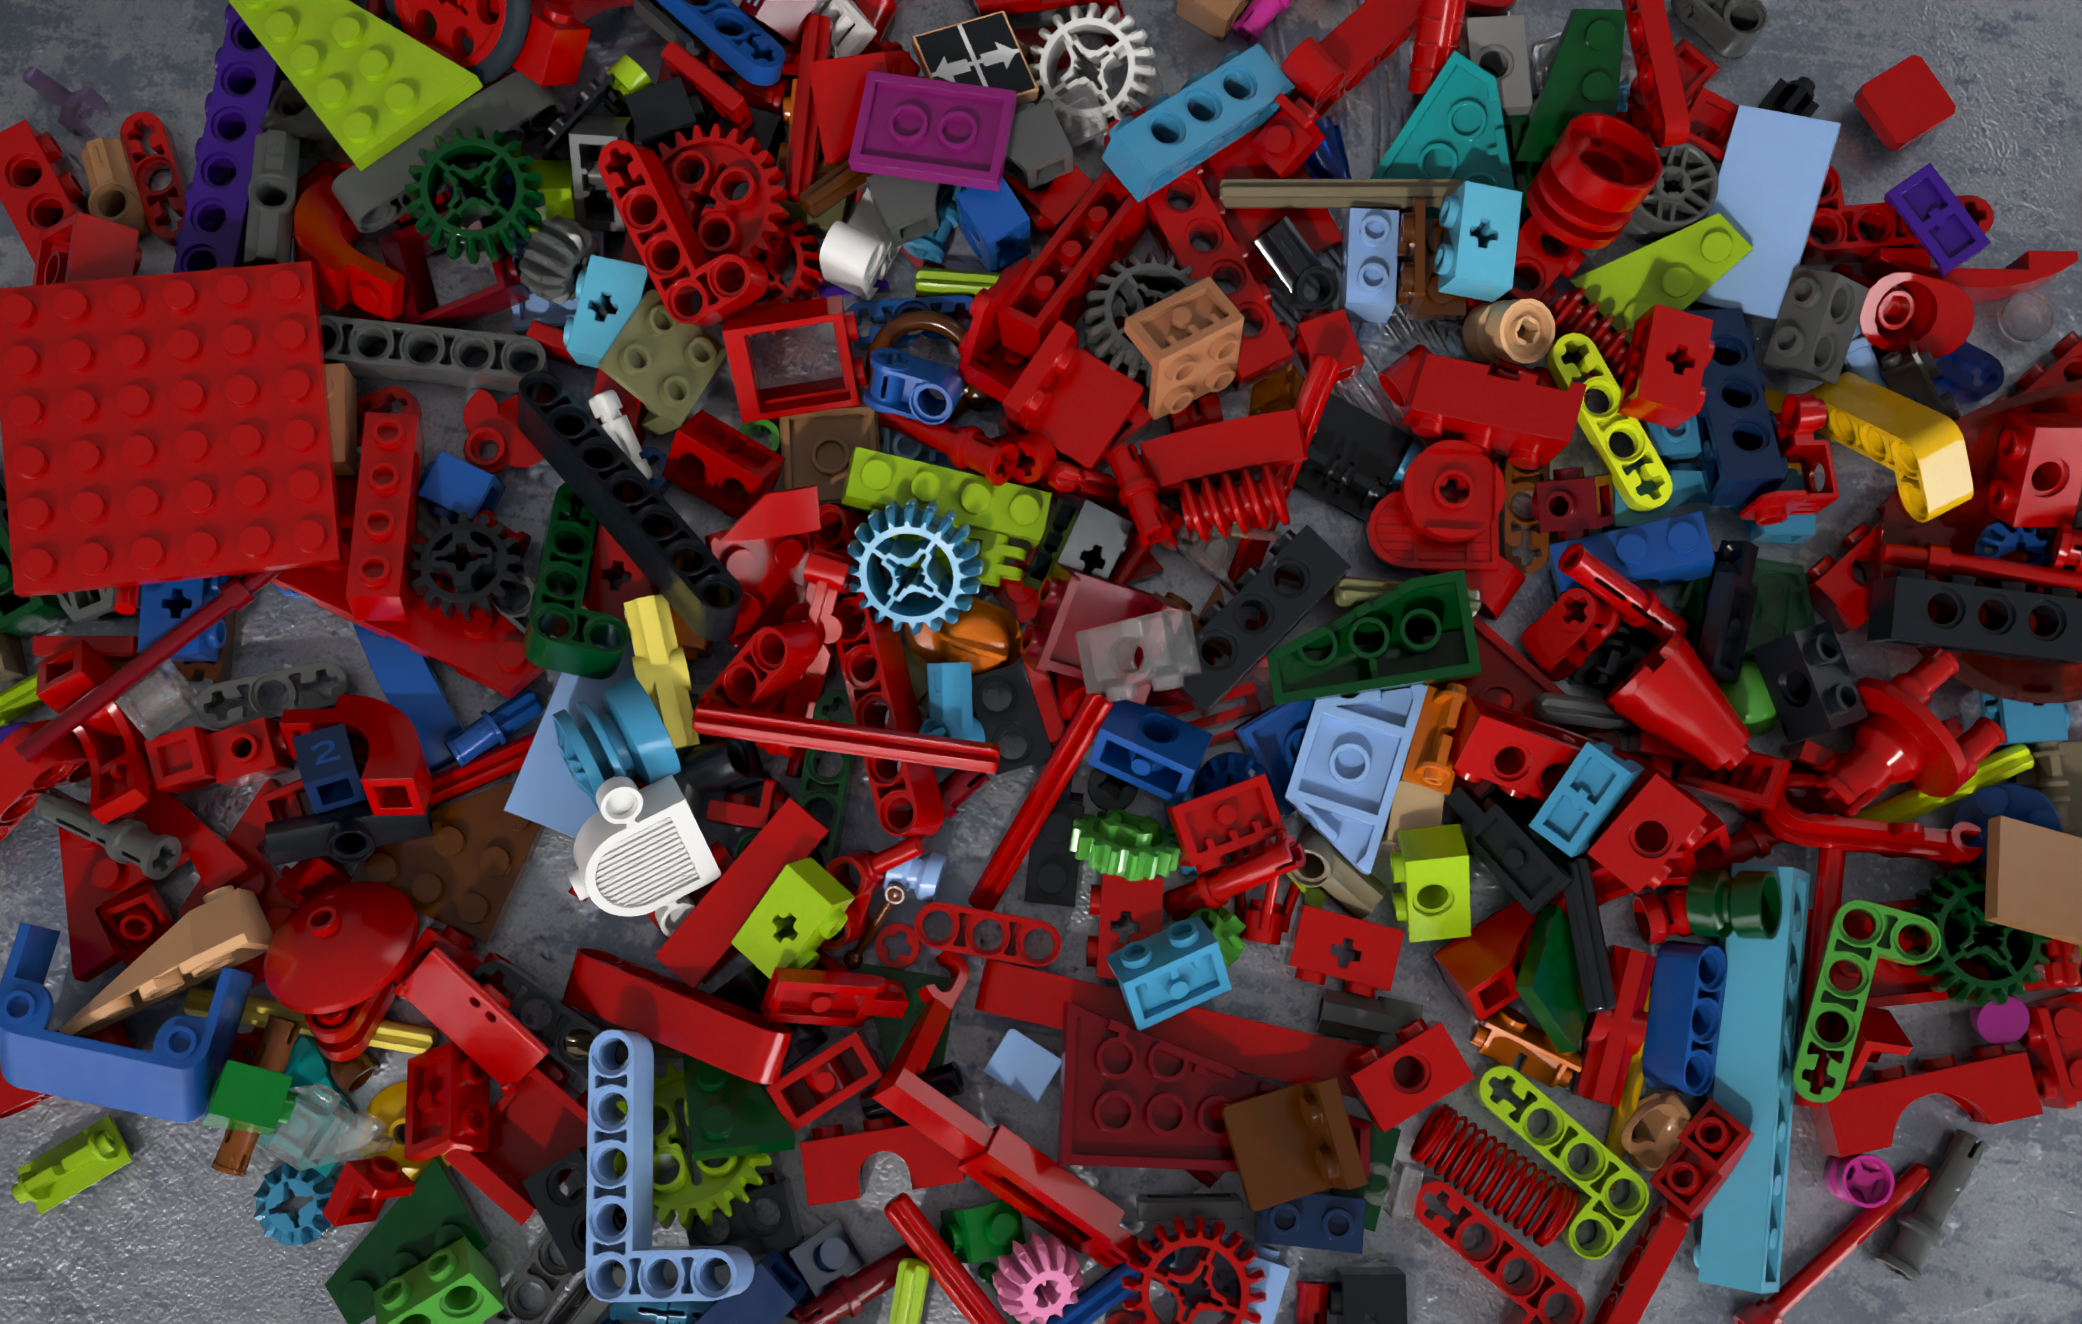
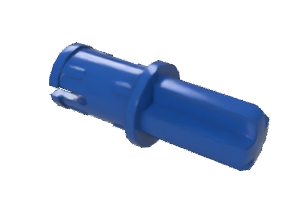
[443,689,543,768]

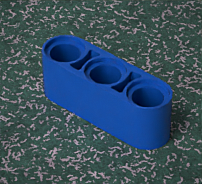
[1642,940,1727,1096]

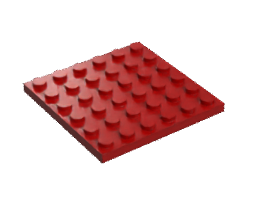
[0,261,344,598]

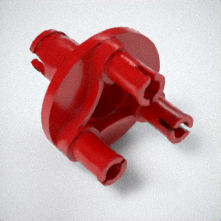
[1815,647,2006,818]

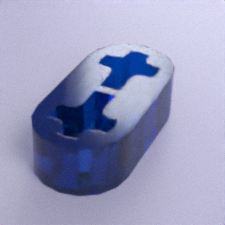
[1933,341,2005,401]

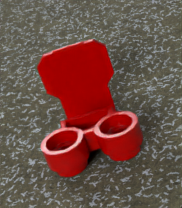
[1738,393,1839,526]

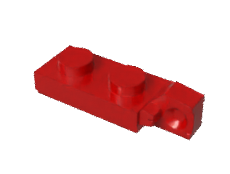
[760,967,909,1027]

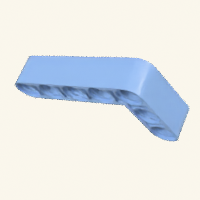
[585,1029,755,1302]

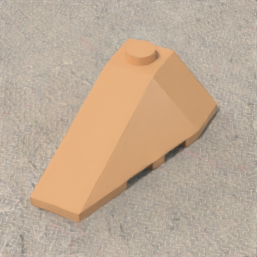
[59,885,274,1038]

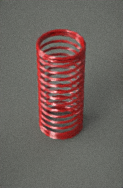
[1410,1104,1578,1247]

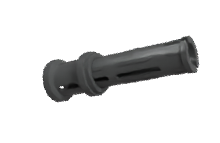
[34,788,182,880]
[1875,1129,1989,1285]

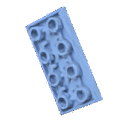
[1693,105,1841,321]
[503,641,635,838]

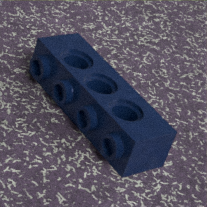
[1684,308,1788,507]

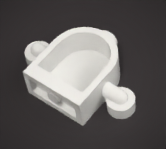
[567,774,722,937]

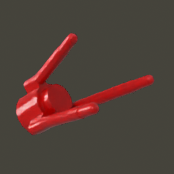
[1231,828,1301,945]

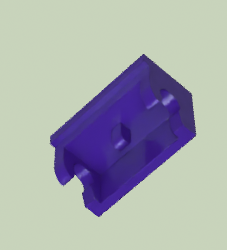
[1883,163,1991,278]

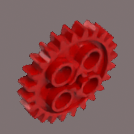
[642,124,790,281]

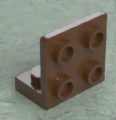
[1396,197,1466,320]
[1221,1077,1368,1211]

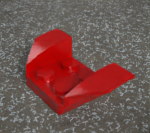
[705,485,836,676]

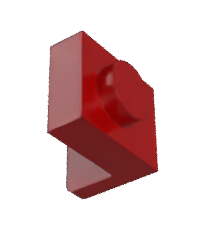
[1687,87,1739,163]
[322,1156,416,1227]

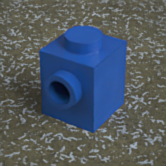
[418,451,506,524]

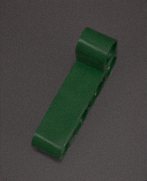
[523,482,629,680]
[735,690,857,869]

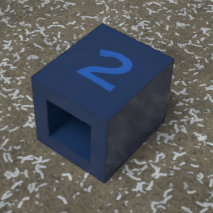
[292,723,367,815]

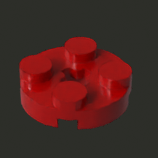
[1400,440,1505,543]

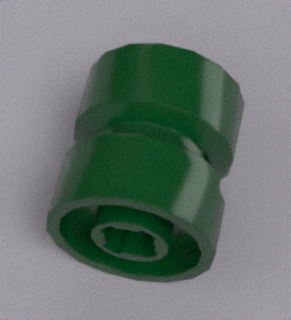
[1686,869,1782,940]

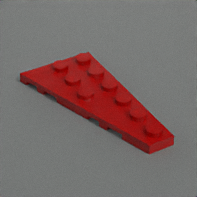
[270,476,547,699]

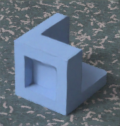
[983,1028,1061,1105]

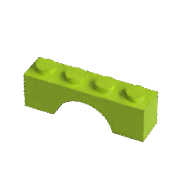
[840,447,1052,550]

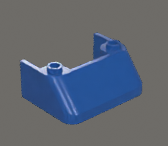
[0,922,254,1123]

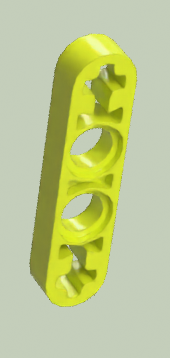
[1546,333,1673,513]

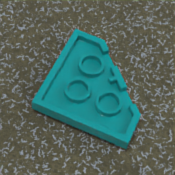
[1370,50,1515,219]

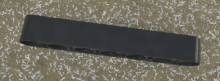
[517,372,743,641]

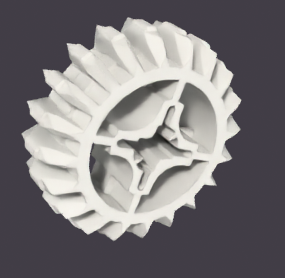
[1028,3,1157,139]

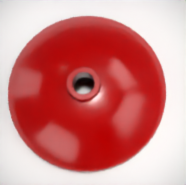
[263,881,419,1014]

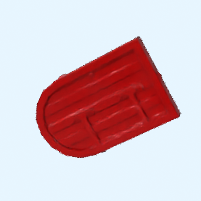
[1366,490,1499,572]

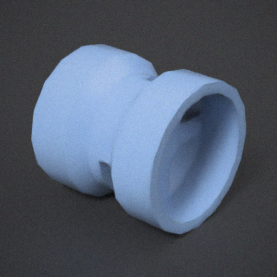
[884,841,947,903]

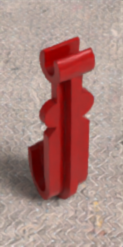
[755,547,854,758]
[1758,774,1984,871]

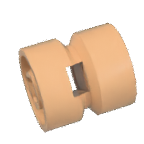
[1463,298,1555,364]

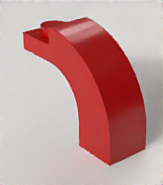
[293,174,405,322]
[36,639,154,825]
[279,694,432,816]

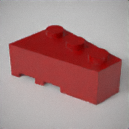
[1400,353,1587,470]

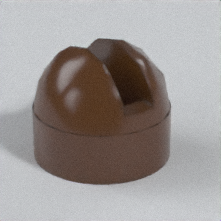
[331,1052,378,1095]

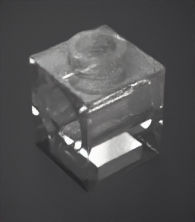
[115,659,199,742]

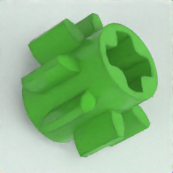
[1188,906,1246,966]

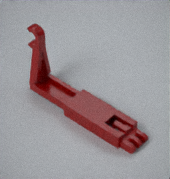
[872,951,1143,1268]

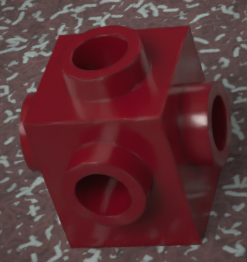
[1532,467,1615,540]

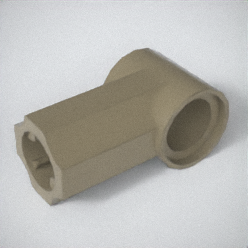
[1288,823,1387,920]

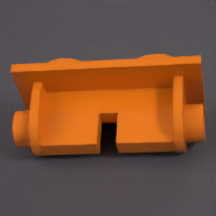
[1401,683,1467,795]
[1470,1006,1582,1088]

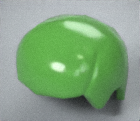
[1715,661,1779,739]

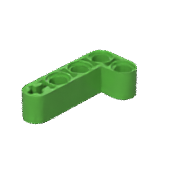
[1790,900,1941,1103]

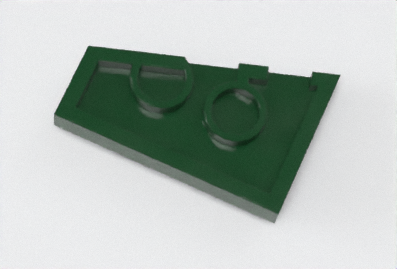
[1511,9,1626,162]

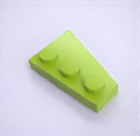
[1570,213,1753,345]

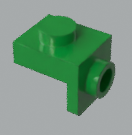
[939,1199,1025,1264]

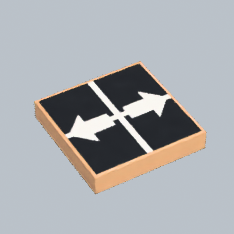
[912,10,1039,106]

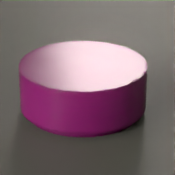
[1970,995,2030,1046]

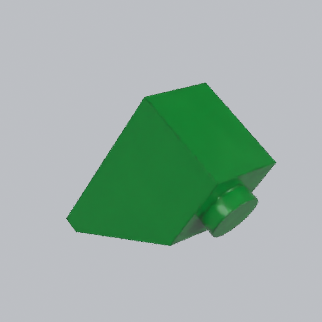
[202,1060,298,1135]

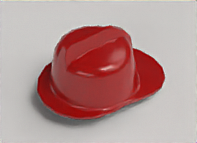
[1859,272,1975,359]

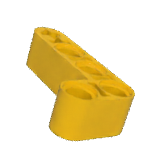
[1803,372,1974,523]

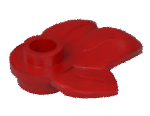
[463,389,545,474]

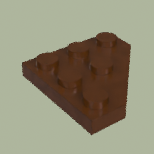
[350,783,545,943]

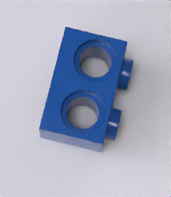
[956,176,1031,272]

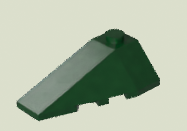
[1266,570,1482,705]

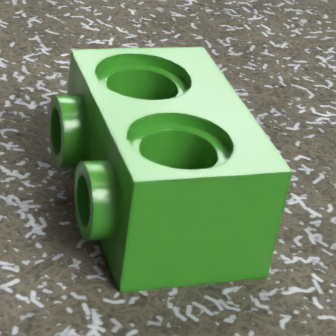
[373,1236,505,1324]

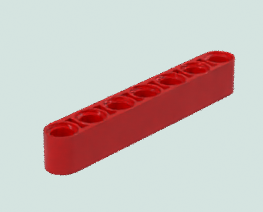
[809,504,944,838]

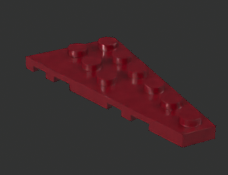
[1057,1002,1370,1177]

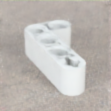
[819,187,902,301]

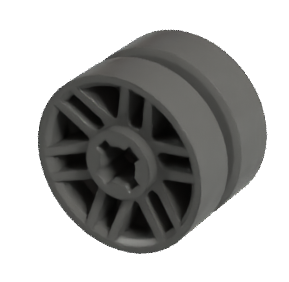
[1622,142,1718,245]

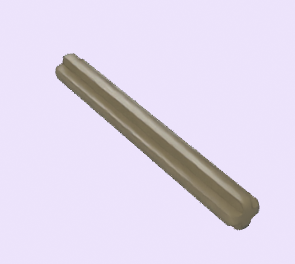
[1219,179,1463,208]

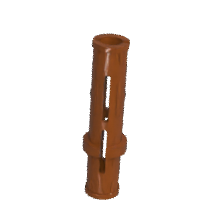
[211,1014,303,1177]

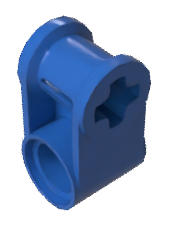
[863,348,965,425]

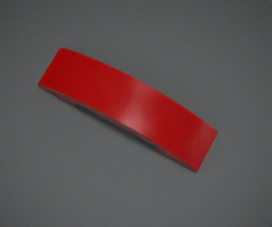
[1861,248,2078,303]

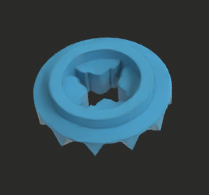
[253,1161,335,1246]

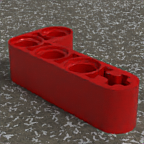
[1281,0,1422,117]
[598,140,769,326]
[1800,165,1994,266]
[0,719,91,843]
[1404,1176,1585,1324]

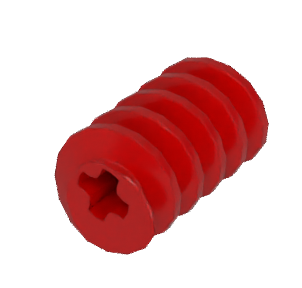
[1548,286,1630,394]
[1181,464,1291,543]

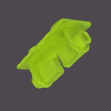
[11,1115,134,1215]

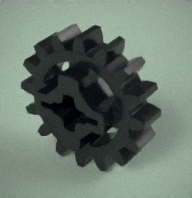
[407,511,524,622]

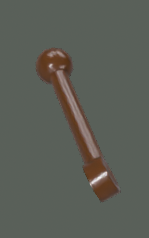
[843,882,906,970]

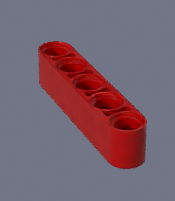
[563,948,793,1084]

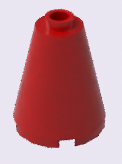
[1603,630,1751,771]

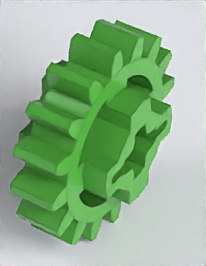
[1069,809,1181,881]

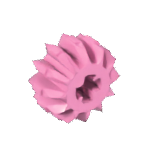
[992,1231,1085,1324]

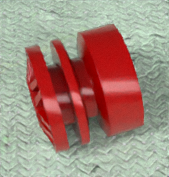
[1526,113,1662,250]

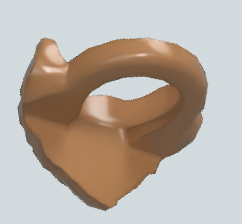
[1621,1090,1691,1171]

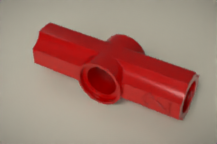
[1572,945,1657,1108]

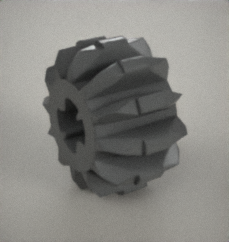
[519,215,599,305]

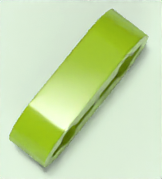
[605,54,655,104]

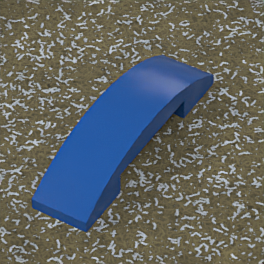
[353,623,466,773]

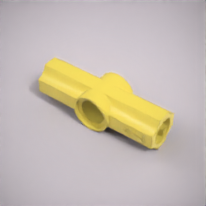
[623,595,700,750]

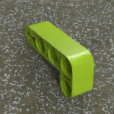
[1470,1063,1649,1260]

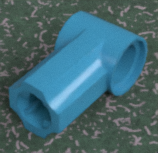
[918,662,985,742]

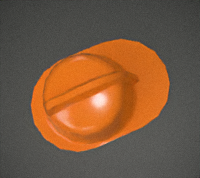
[904,594,1022,677]

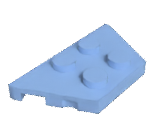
[1285,684,1428,875]

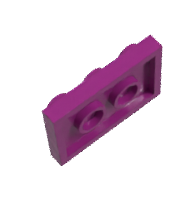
[848,70,1017,192]

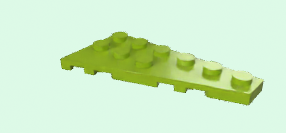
[228,0,483,172]

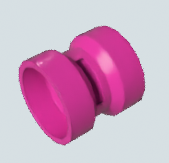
[1823,1153,1895,1208]

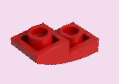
[99,882,176,967]
[1649,1098,1754,1221]

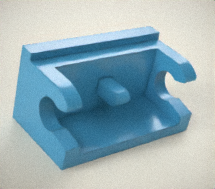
[1529,741,1645,857]

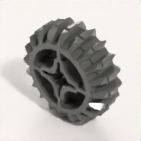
[1083,251,1205,387]

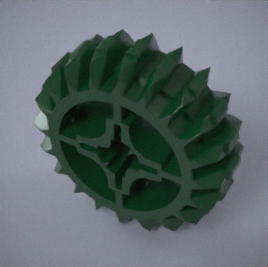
[404,125,546,265]
[1902,866,2053,1007]

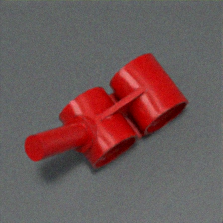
[820,835,925,950]

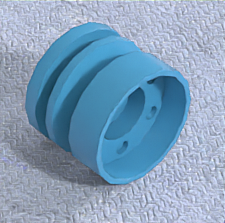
[551,676,681,810]

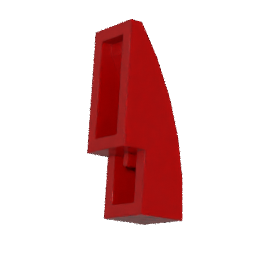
[1139,409,1308,497]

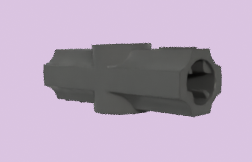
[243,129,300,267]

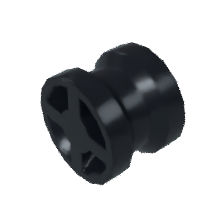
[1088,768,1138,812]

